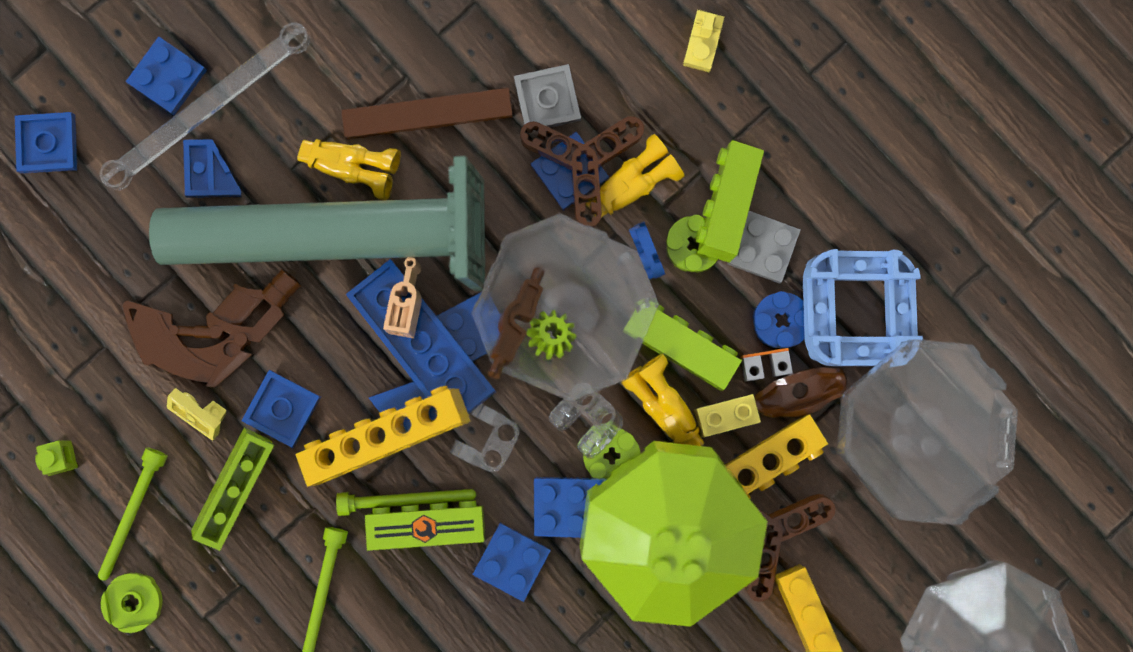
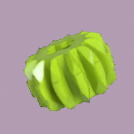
[526,310,576,360]

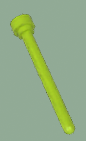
[98,447,168,581]
[336,489,476,516]
[302,527,348,652]

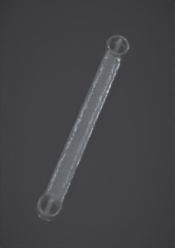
[100,22,310,190]

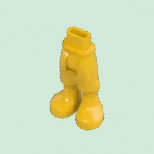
[585,134,685,218]
[297,139,401,200]
[620,353,705,446]

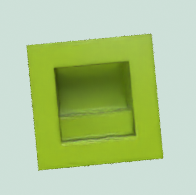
[35,440,78,476]

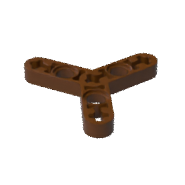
[520,116,644,230]
[744,494,836,602]

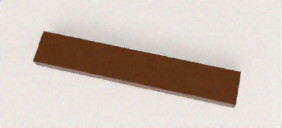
[341,88,513,140]

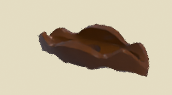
[754,367,847,418]

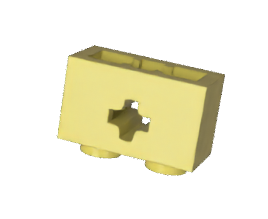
[694,394,761,437]

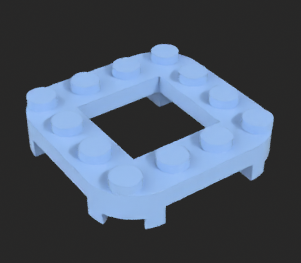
[803,249,923,366]

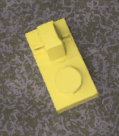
[683,10,724,72]
[167,388,226,441]

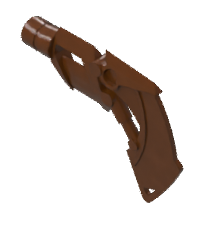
[123,268,301,388]

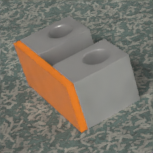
[741,348,793,382]

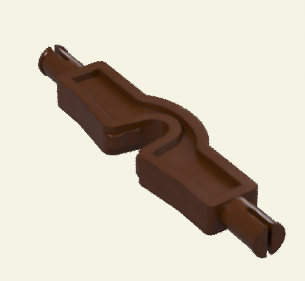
[488,268,545,379]

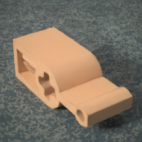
[383,257,422,338]

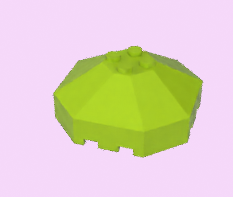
[580,441,767,627]

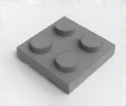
[514,64,581,133]
[727,211,801,284]

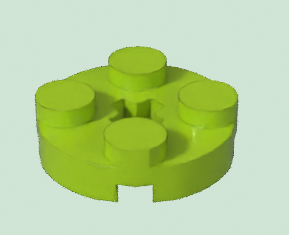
[666,215,718,272]
[583,427,641,478]
[101,573,163,633]

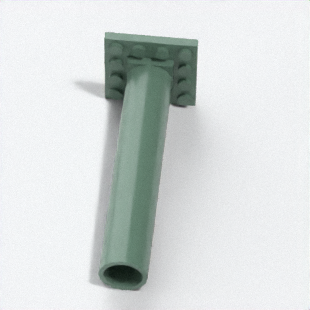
[149,156,486,291]

